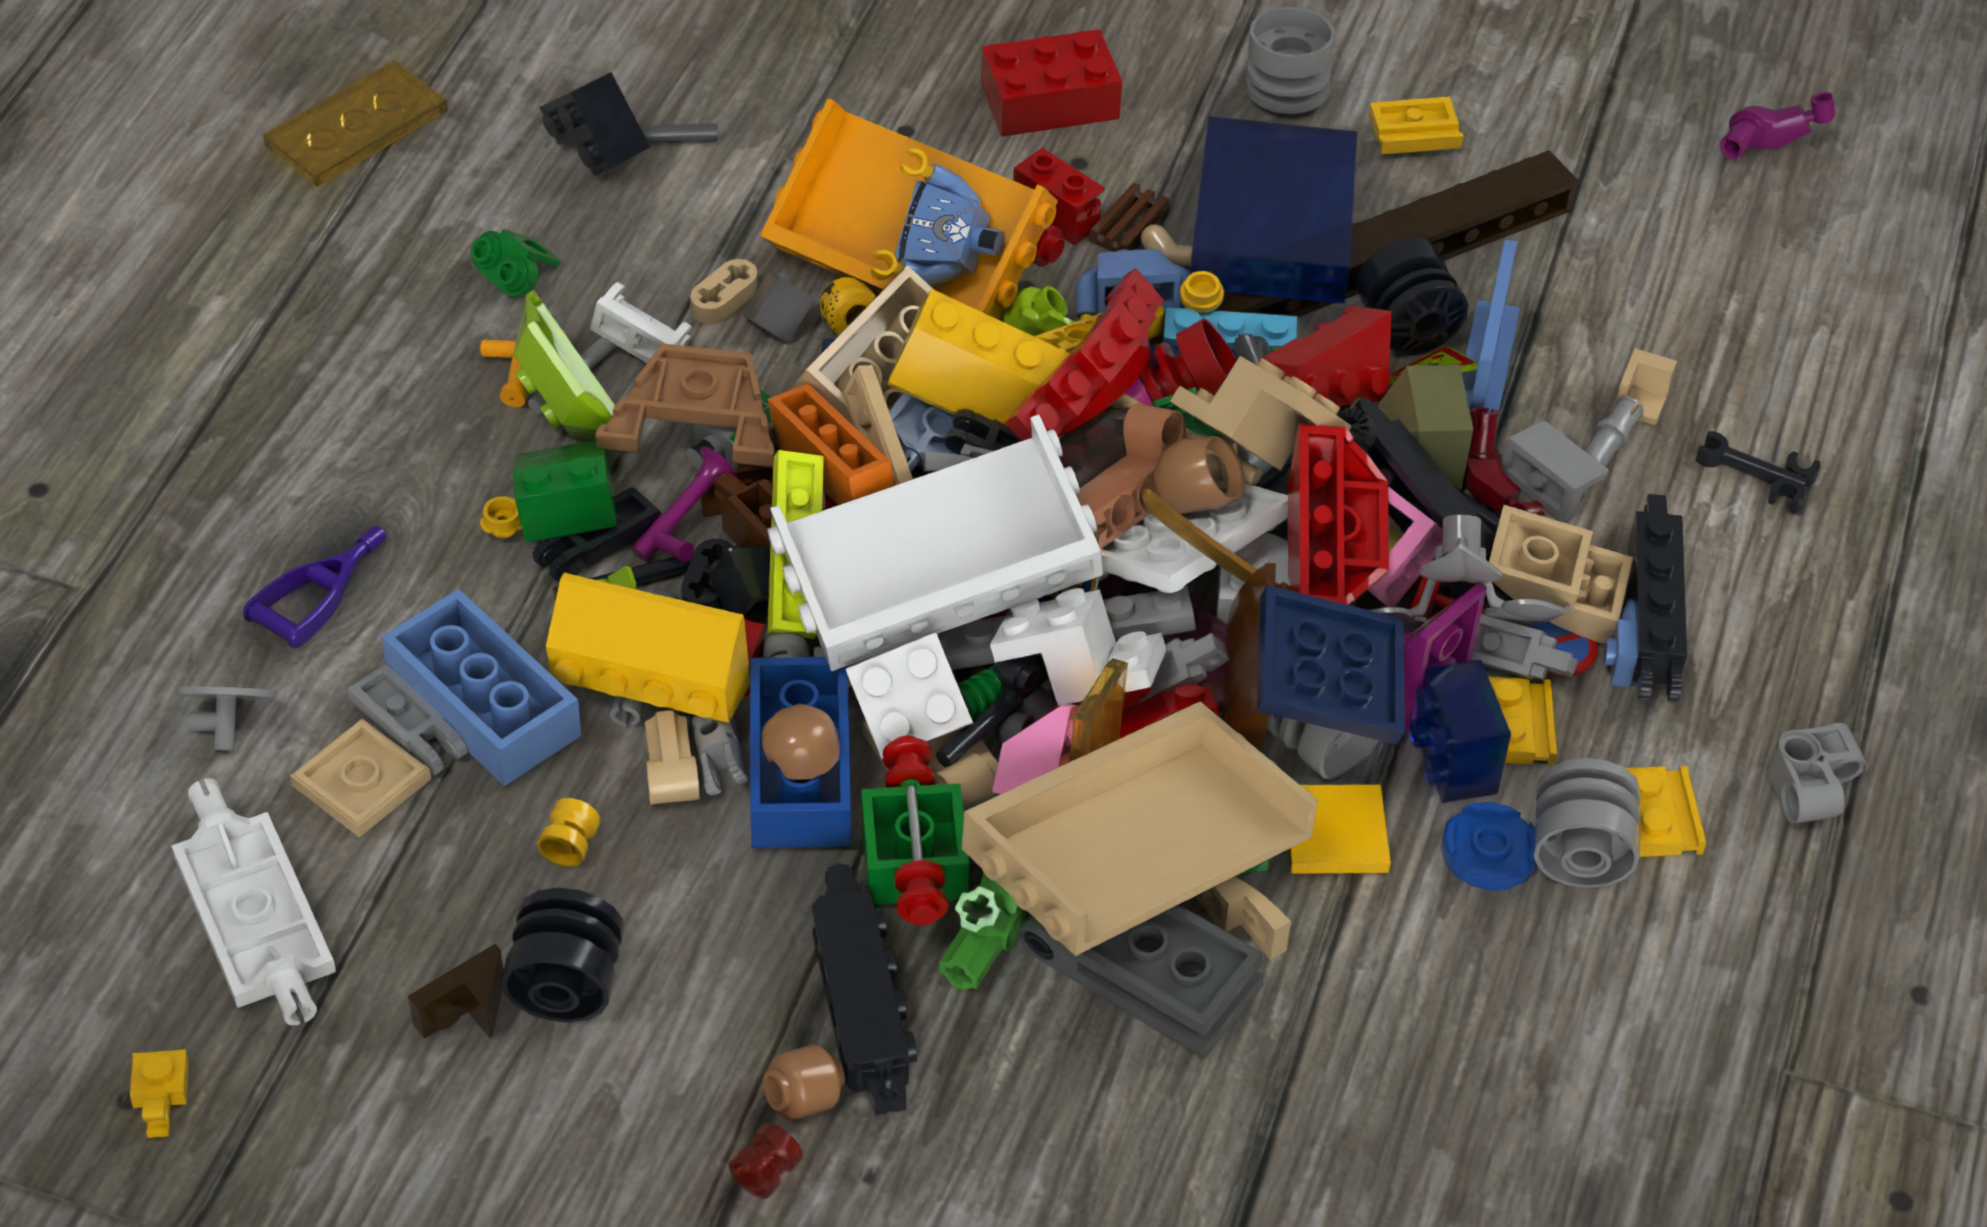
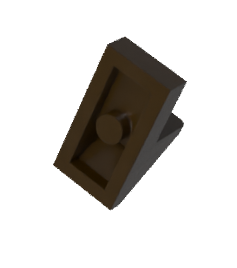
[408,944,504,1039]

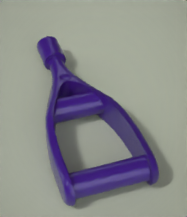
[243,525,386,648]

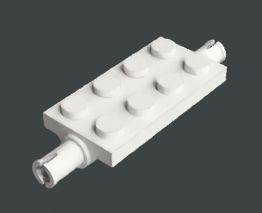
[171,778,336,1025]

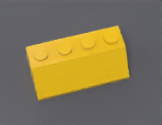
[887,289,1070,443]
[546,573,750,723]

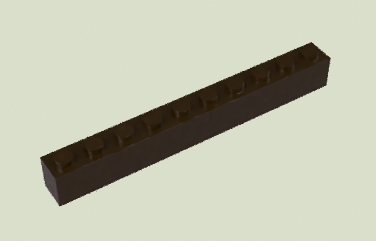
[1213,150,1578,318]

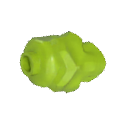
[1003,286,1076,336]

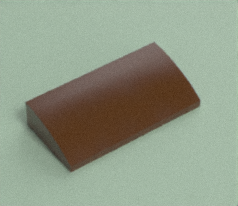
[1222,563,1276,753]

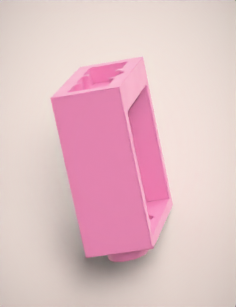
[1367,487,1443,607]

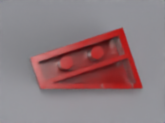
[1258,306,1392,406]

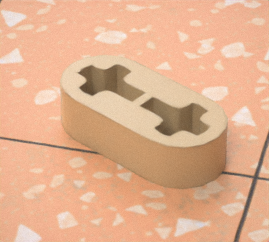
[690,259,758,325]

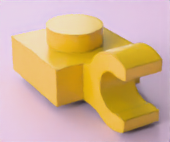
[130,1049,189,1138]

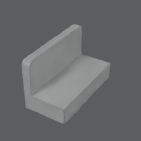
[1501,421,1608,522]

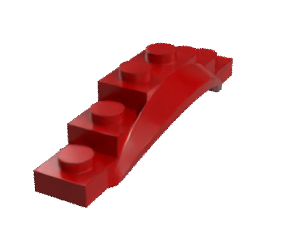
[1005,268,1164,441]

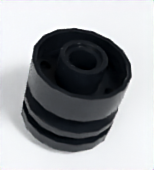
[1355,238,1469,355]
[501,888,624,1023]

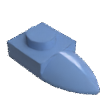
[1603,599,1638,687]

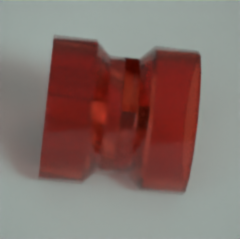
[729,1123,803,1199]

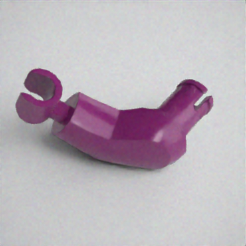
[1719,92,1835,159]

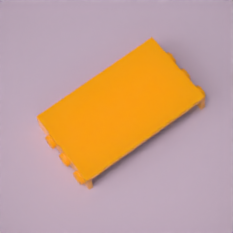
[760,98,1058,320]

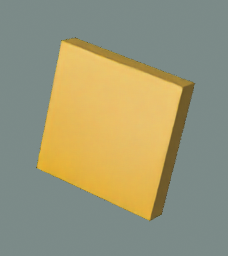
[1288,785,1391,874]

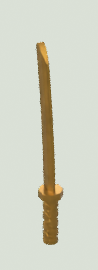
[1142,489,1293,591]

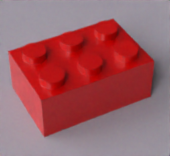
[981,29,1122,137]

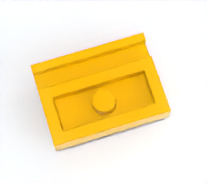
[1368,97,1463,154]
[1480,676,1557,766]
[1626,765,1707,857]

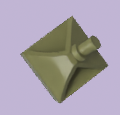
[1350,365,1473,490]

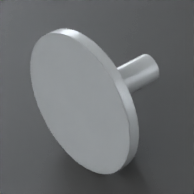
[177,686,276,751]

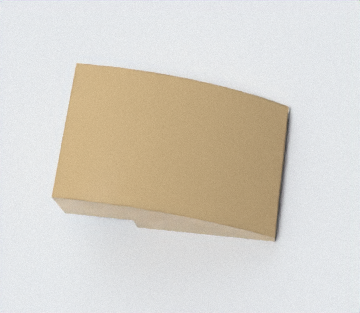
[1488,505,1633,644]

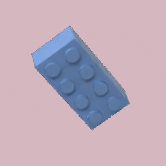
[381,589,581,787]

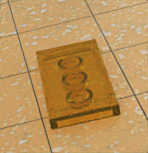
[263,60,448,187]

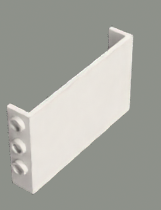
[767,415,1103,671]

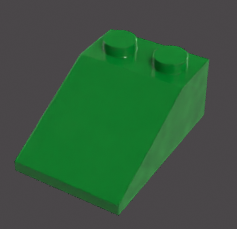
[513,440,617,543]

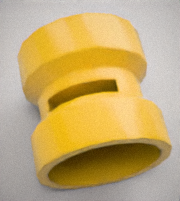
[537,798,601,867]

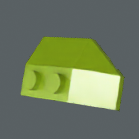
[513,290,615,441]

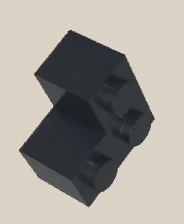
[539,72,650,175]

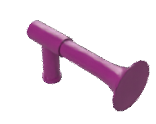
[631,447,738,562]

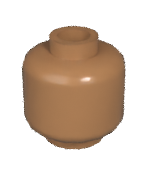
[763,1044,845,1120]

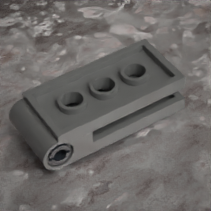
[1017,904,1263,1058]

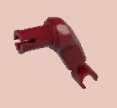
[1464,407,1545,515]

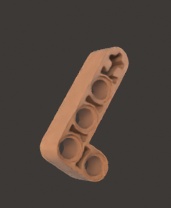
[1076,403,1187,549]

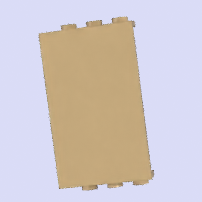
[962,702,1317,956]

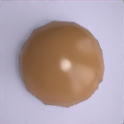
[761,704,840,780]

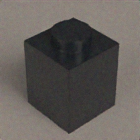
[709,544,770,620]

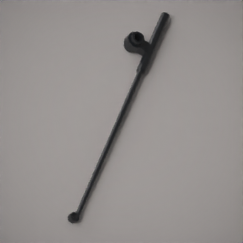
[936,581,1145,767]

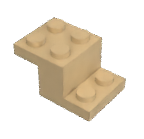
[1170,356,1352,471]

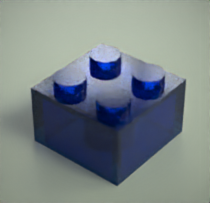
[1410,659,1511,803]

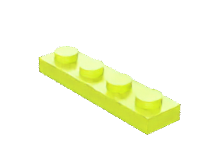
[767,450,824,639]

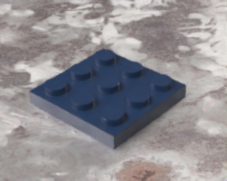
[1257,585,1405,745]

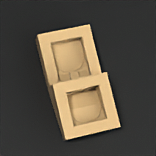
[1196,876,1291,960]

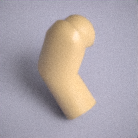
[1141,225,1197,267]

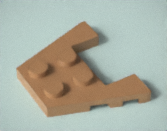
[596,343,774,467]

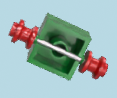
[861,735,969,926]

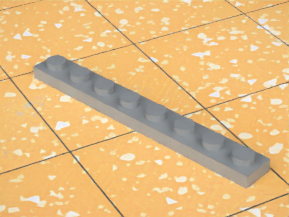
[814,586,1196,687]

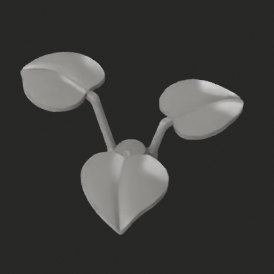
[1370,515,1570,632]

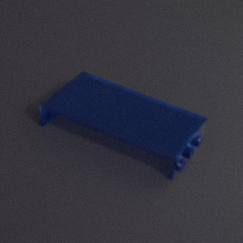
[1190,116,1358,304]

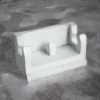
[590,282,692,363]

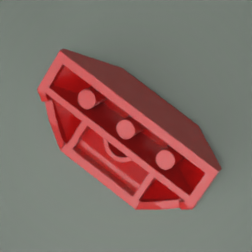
[1288,424,1389,605]

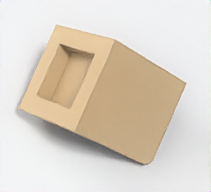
[1615,348,1677,425]

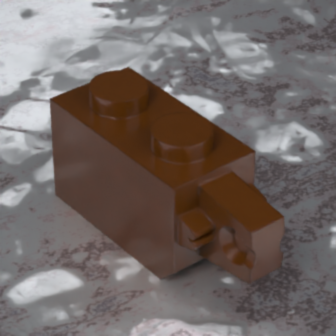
[713,471,773,551]

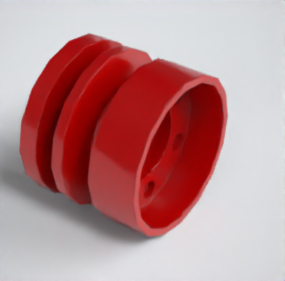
[1140,318,1237,402]

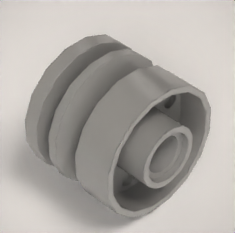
[1534,758,1641,888]

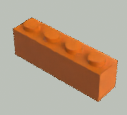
[767,383,895,505]

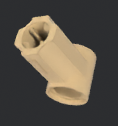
[645,710,700,805]

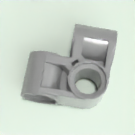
[1767,723,1868,824]

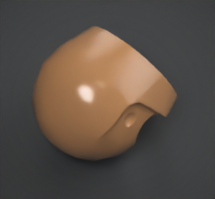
[1153,436,1245,514]

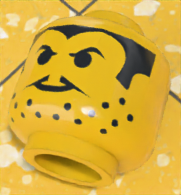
[819,277,877,336]

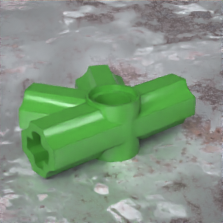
[939,873,1027,991]

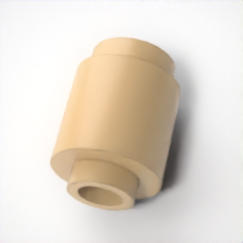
[934,752,998,812]

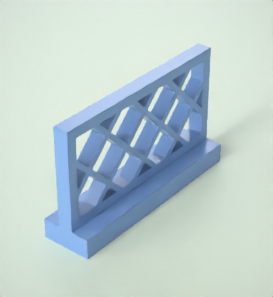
[1462,240,1520,416]

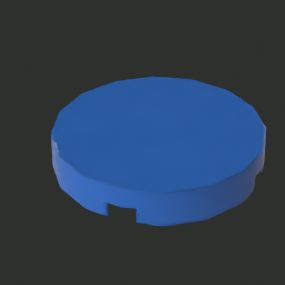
[1441,802,1537,891]

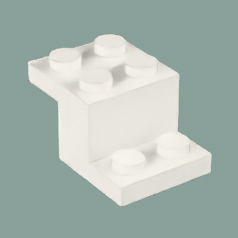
[990,588,1167,706]
[846,632,973,760]

